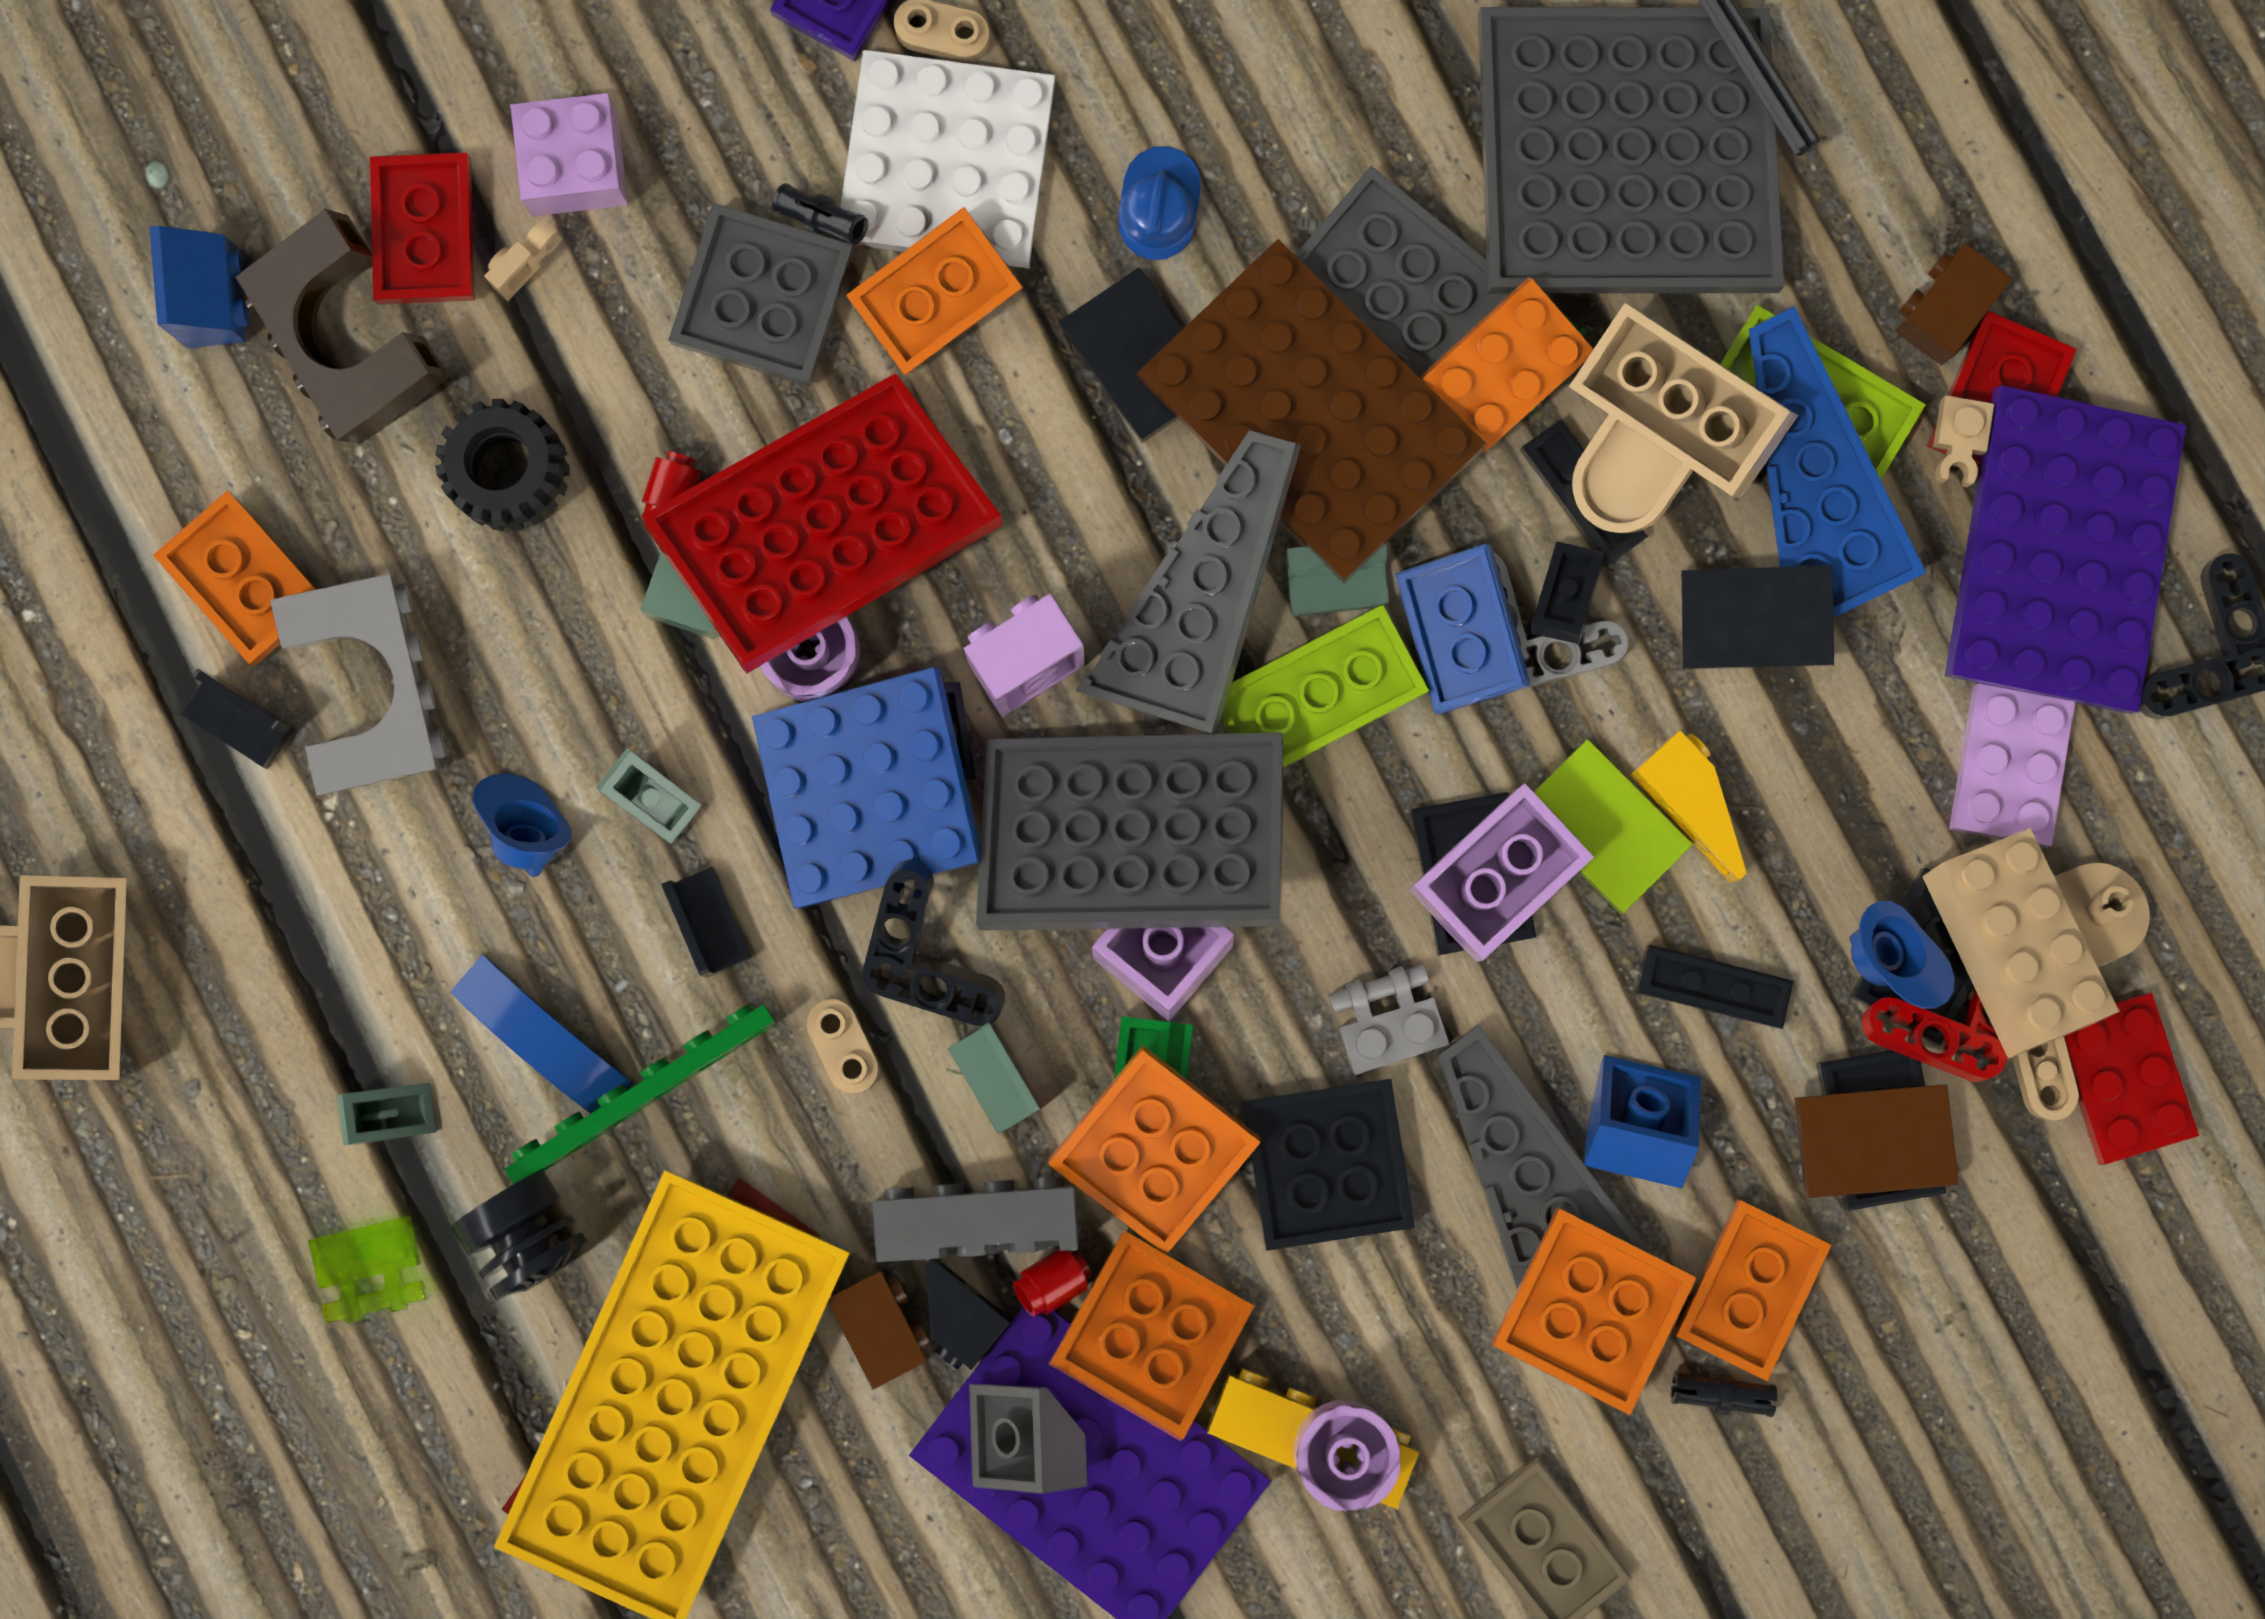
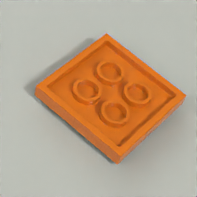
[1048,1045,1261,1255]
[1491,1208,1697,1415]
[1049,1230,1254,1441]

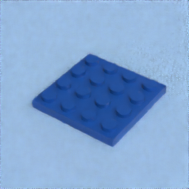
[752,667,981,909]

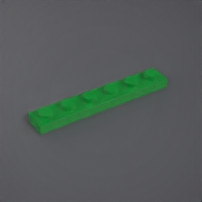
[504,1003,777,1184]

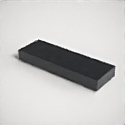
[1520,419,1648,567]
[1635,945,1794,1029]

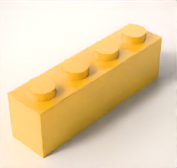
[1206,1368,1419,1509]

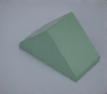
[640,551,720,639]
[337,1083,436,1146]

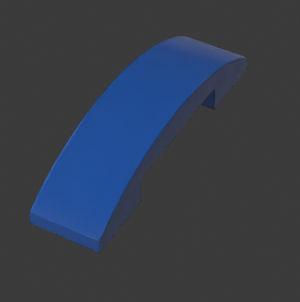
[450,954,634,1114]

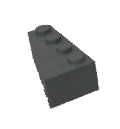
[872,1176,1079,1262]

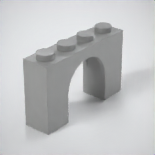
[270,574,447,796]

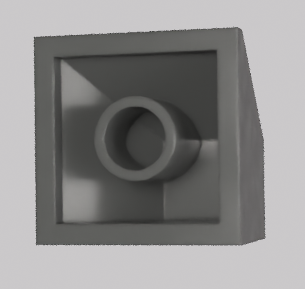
[969,1383,1087,1494]

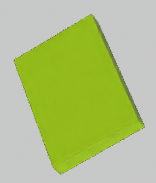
[1534,739,1693,915]

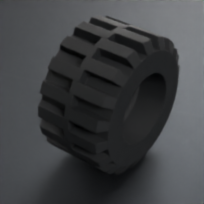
[435,399,570,531]

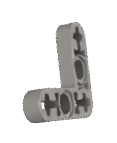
[1493,553,1628,689]

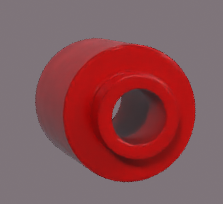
[641,451,703,515]
[1013,1248,1091,1317]

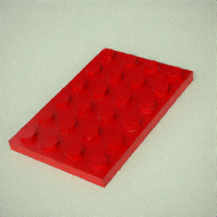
[641,373,1002,674]

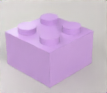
[510,93,628,216]
[1092,927,1234,1022]

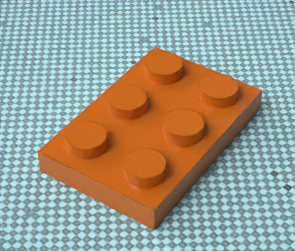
[846,207,1023,375]
[1419,277,1594,452]
[153,490,317,667]
[1673,1199,1831,1382]

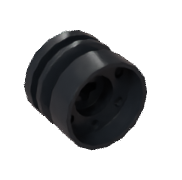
[451,1170,589,1301]

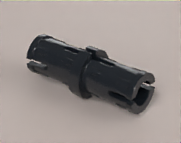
[772,183,868,245]
[1670,1371,1777,1417]

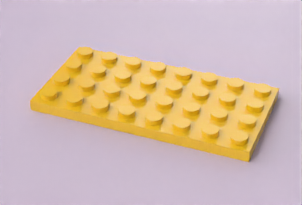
[493,1170,851,1619]

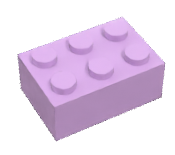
[963,594,1085,718]
[1408,783,1594,962]

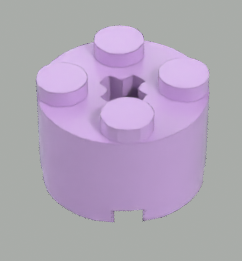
[760,617,860,703]
[1293,1399,1400,1511]

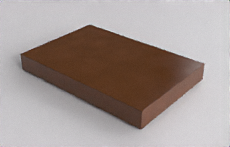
[1794,1084,1959,1198]

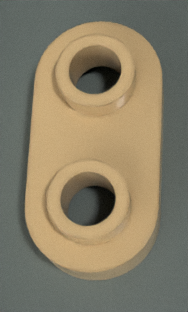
[894,0,990,63]
[807,999,879,1094]
[2012,1037,2079,1121]

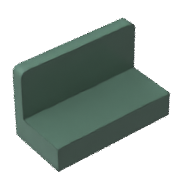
[1285,544,1389,617]
[947,1022,1041,1134]

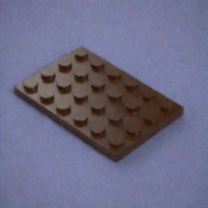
[1137,239,1487,584]

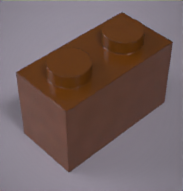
[1895,243,2012,366]
[828,1268,933,1390]

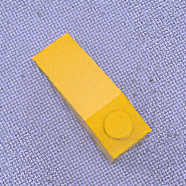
[1629,730,1747,883]

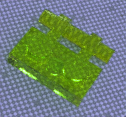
[308,1216,426,1324]

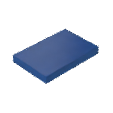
[1395,544,1531,715]

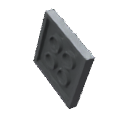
[668,203,854,387]

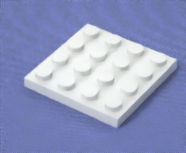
[836,50,1055,268]

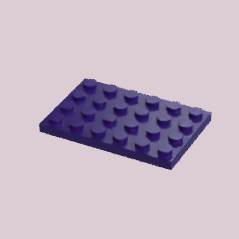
[1945,385,2186,714]
[909,1307,1271,1619]

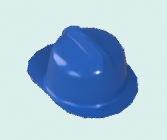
[1118,146,1201,260]
[472,773,572,878]
[1849,901,1955,1009]

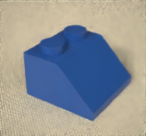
[149,226,251,348]
[1584,1055,1701,1188]

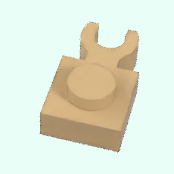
[484,218,563,301]
[1933,395,1994,488]

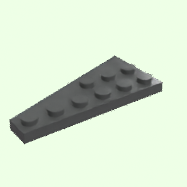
[1076,430,1301,734]
[1437,1025,1652,1289]

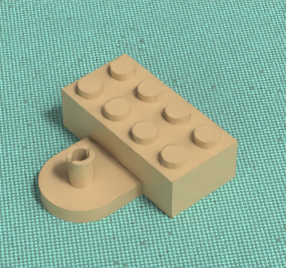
[1569,303,1798,533]
[1922,828,2150,1059]
[0,875,127,1080]

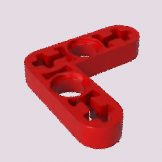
[1861,989,2008,1083]

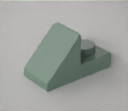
[596,748,702,844]

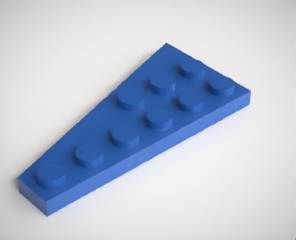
[1749,306,1926,617]

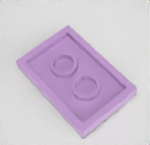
[1949,683,2075,848]

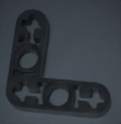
[2139,553,2265,719]
[862,860,1006,1026]

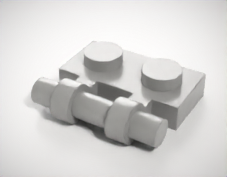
[1328,964,1450,1075]

